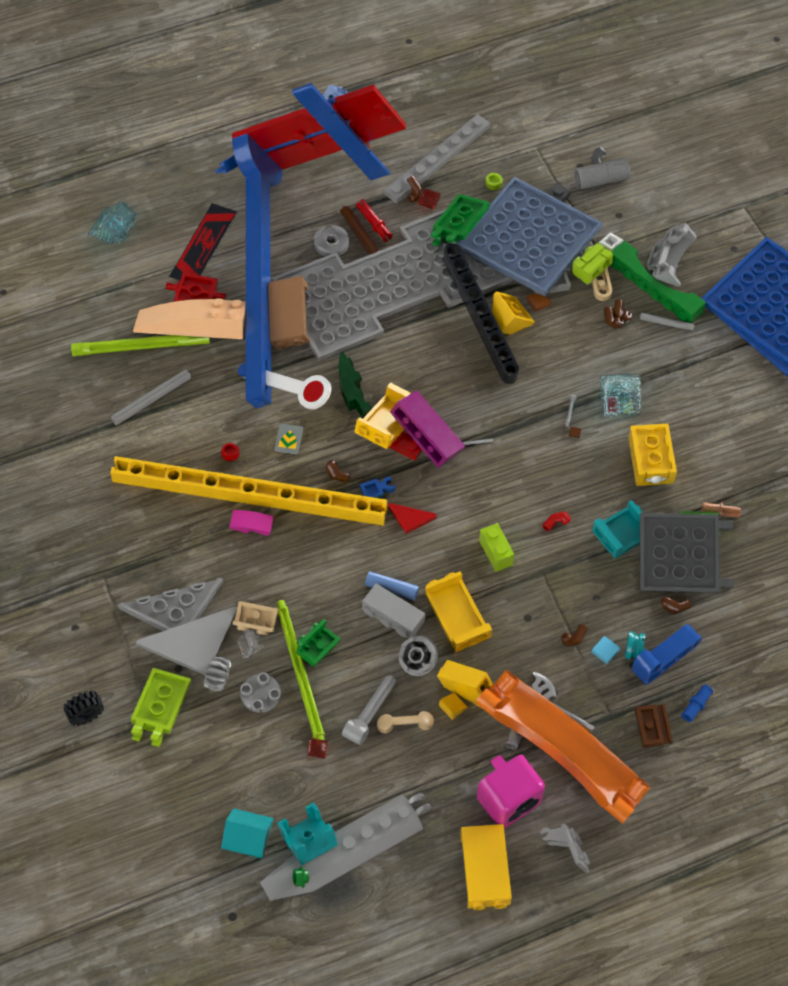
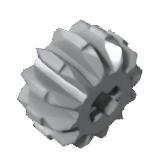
[204,657,231,692]

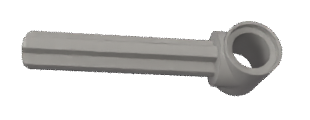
[342,675,396,745]

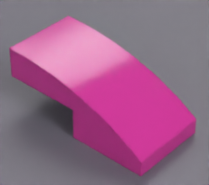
[229,510,273,536]

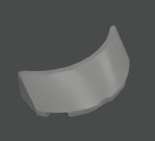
[647,222,697,287]

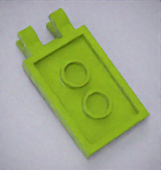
[131,668,191,747]

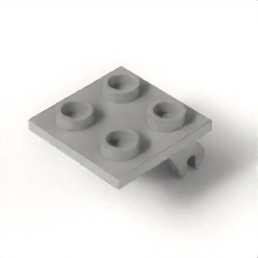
[540,823,590,873]

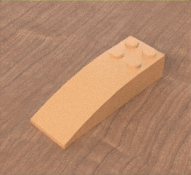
[133,299,246,339]

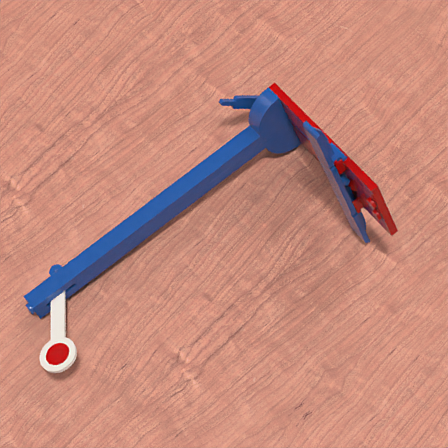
[215,83,406,409]

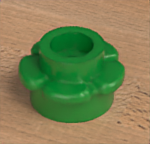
[292,866,309,888]

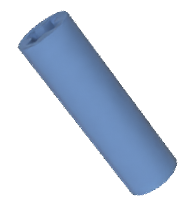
[365,571,419,601]

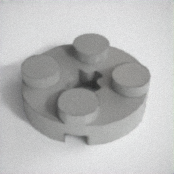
[314,225,349,256]

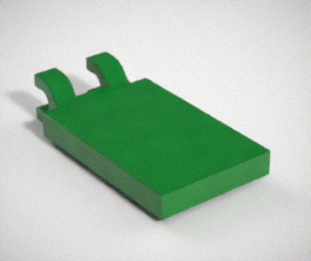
[430,194,490,247]

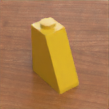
[437,660,493,708]

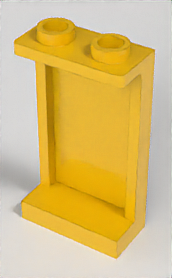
[354,383,411,449]
[425,571,492,653]
[460,824,512,910]

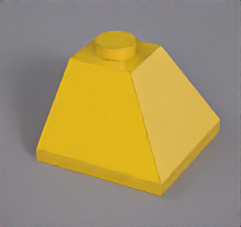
[492,291,535,335]

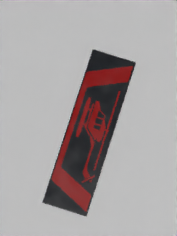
[169,203,237,281]

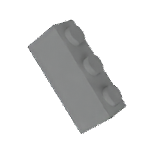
[362,584,425,638]

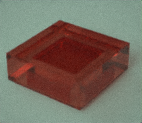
[418,188,441,210]

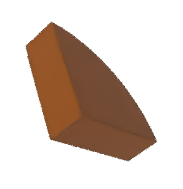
[526,294,551,312]

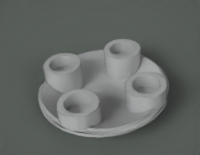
[240,672,281,713]

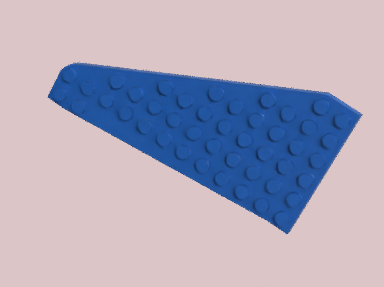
[701,237,788,377]

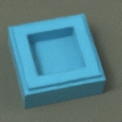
[591,636,620,664]

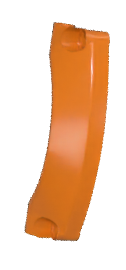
[475,670,650,824]

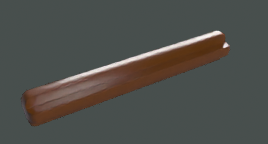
[340,206,379,255]

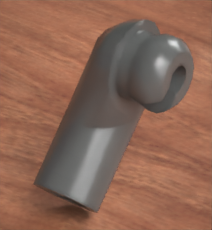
[591,147,606,165]

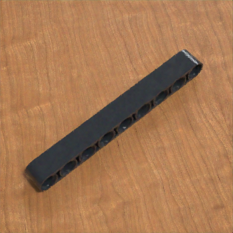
[443,243,519,384]

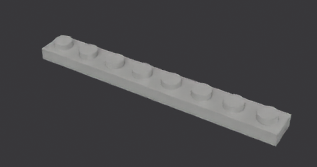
[384,114,490,204]

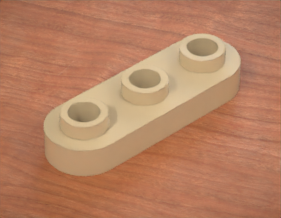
[591,268,612,301]

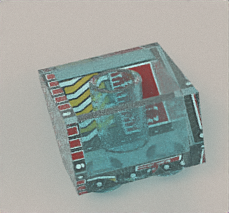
[88,201,138,244]
[600,373,641,416]

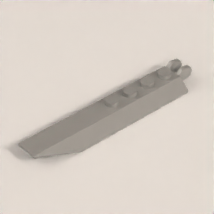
[260,793,432,901]

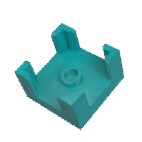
[277,802,338,866]

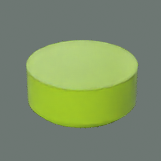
[485,173,503,190]

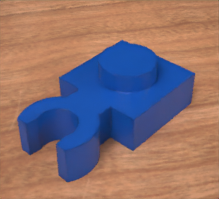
[359,477,395,499]

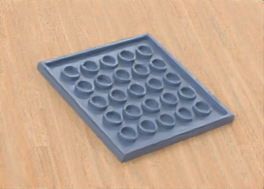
[458,177,603,296]

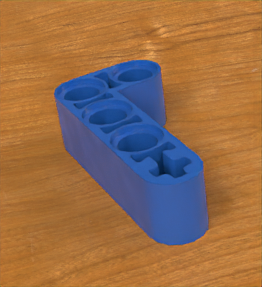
[632,624,703,685]

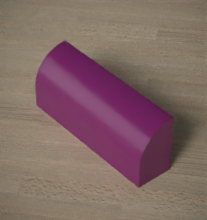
[390,390,465,468]

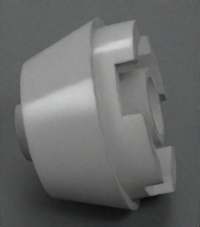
[399,636,438,676]

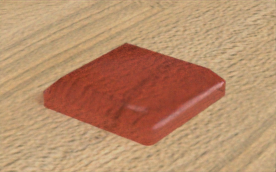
[307,738,328,759]

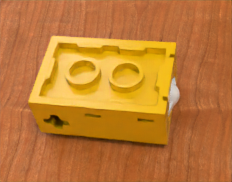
[628,424,677,486]

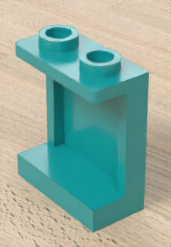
[592,500,642,559]

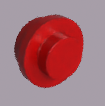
[221,443,240,461]

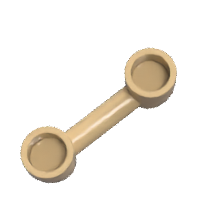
[377,711,434,733]

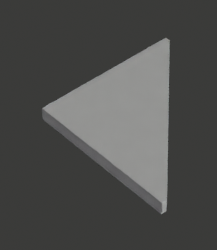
[118,578,223,631]
[135,607,238,675]

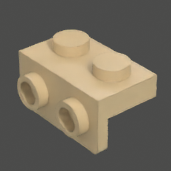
[232,601,279,635]

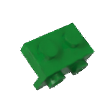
[296,619,341,667]

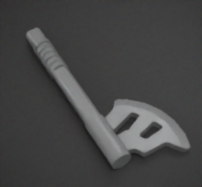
[532,672,595,733]

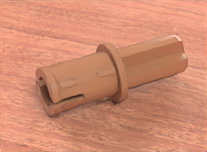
[702,502,741,518]

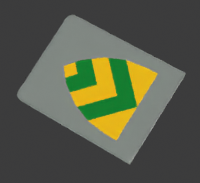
[274,424,303,454]

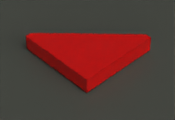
[388,503,437,534]

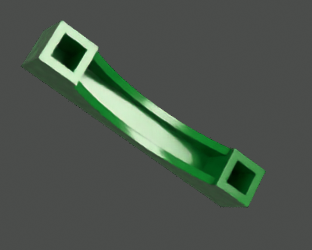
[611,241,706,323]

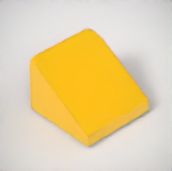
[439,693,468,720]

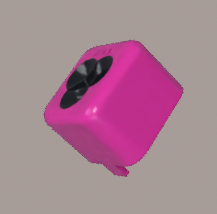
[477,754,545,828]

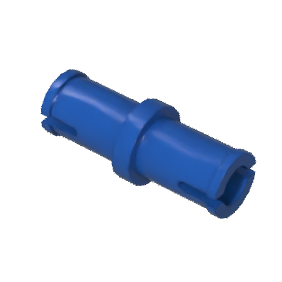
[681,684,713,722]

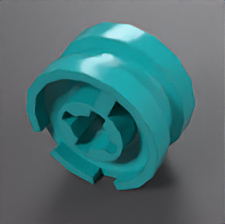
[625,631,645,660]

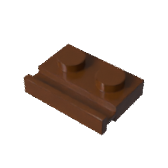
[635,703,673,748]

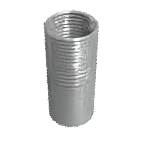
[574,158,630,190]

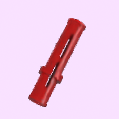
[356,199,393,242]

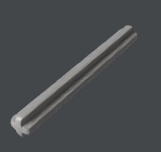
[111,370,191,425]

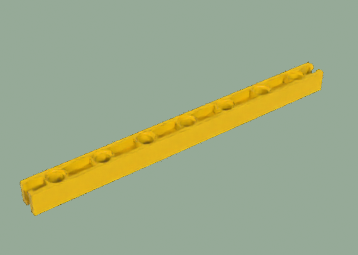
[110,456,387,526]

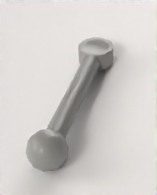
[565,394,577,427]

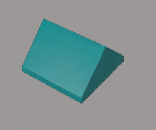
[221,808,274,859]

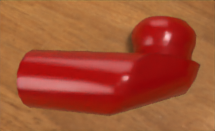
[542,511,571,531]

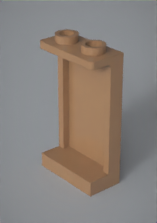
[268,276,310,349]

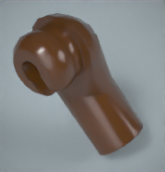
[407,175,422,202]
[561,624,588,647]

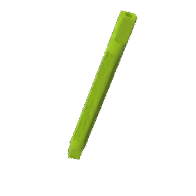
[71,335,210,356]

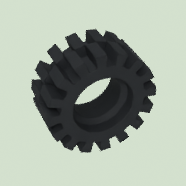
[63,691,104,726]

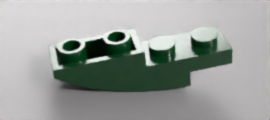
[339,352,372,419]

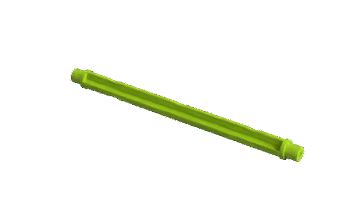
[276,600,326,746]

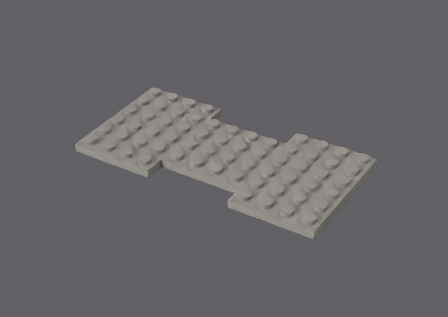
[272,209,512,361]

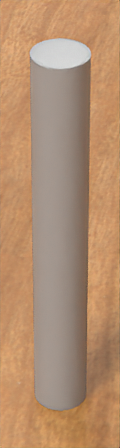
[640,313,695,331]

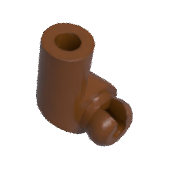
[614,299,632,323]
[604,306,624,329]
[326,460,350,482]
[661,596,691,614]

